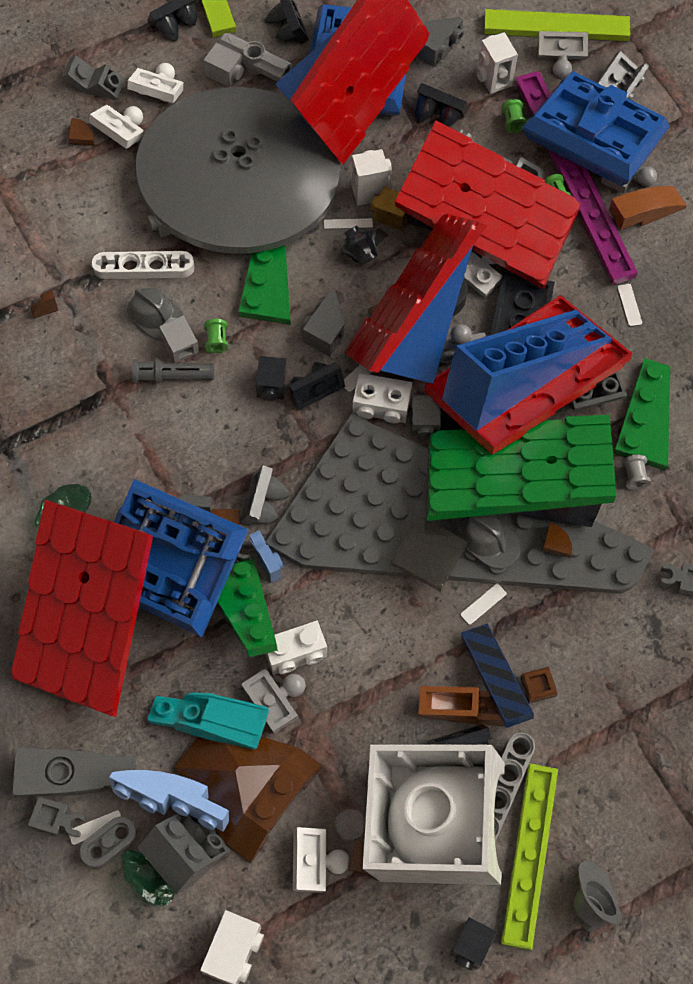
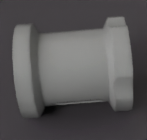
[622,455,651,490]

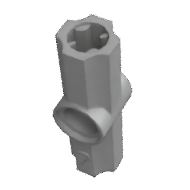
[219,33,292,82]

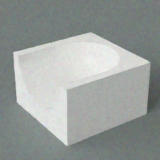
[363,745,505,885]

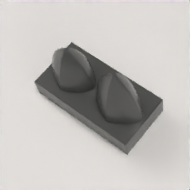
[240,465,290,526]

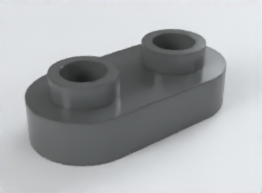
[80,817,137,869]

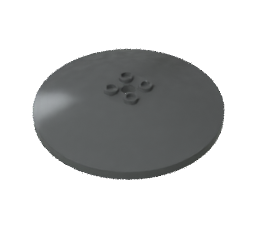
[136,87,340,254]

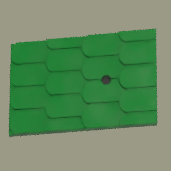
[426,415,617,527]

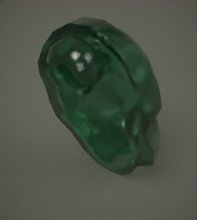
[34,484,92,528]
[121,850,175,907]

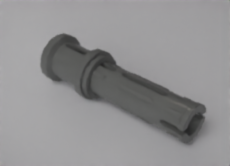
[132,359,214,383]

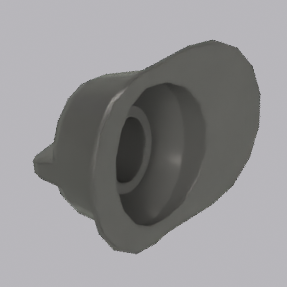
[127,287,183,340]
[457,515,520,569]
[572,860,622,932]

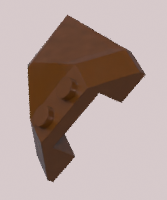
[174,736,322,863]

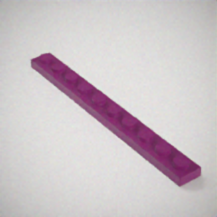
[515,71,638,285]

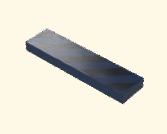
[461,623,534,728]

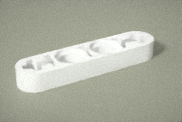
[92,251,195,279]

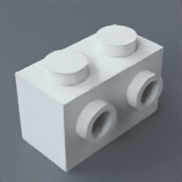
[476,32,518,94]
[351,149,392,206]
[352,373,412,423]
[265,620,327,675]
[200,910,264,984]

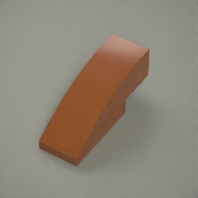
[609,186,687,230]
[419,686,505,726]

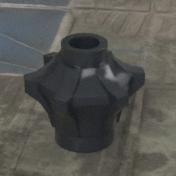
[340,225,378,266]

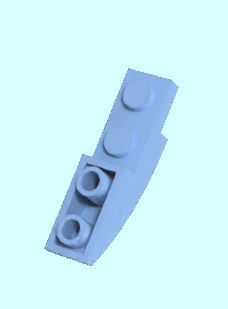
[109,770,229,831]

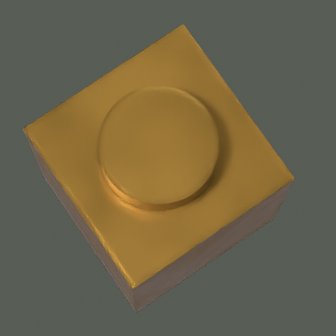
[371,186,408,231]

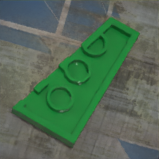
[239,245,291,325]
[614,358,670,471]
[217,559,278,657]

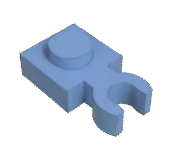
[249,531,283,583]

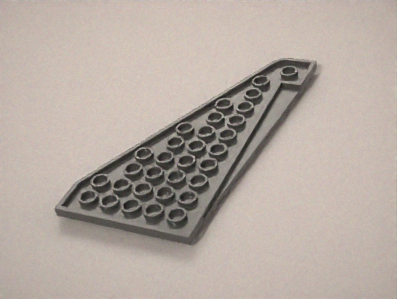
[265,413,655,594]

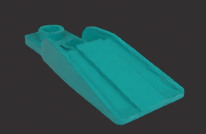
[148,692,269,749]

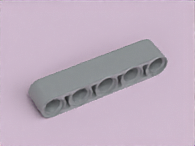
[494,732,535,842]

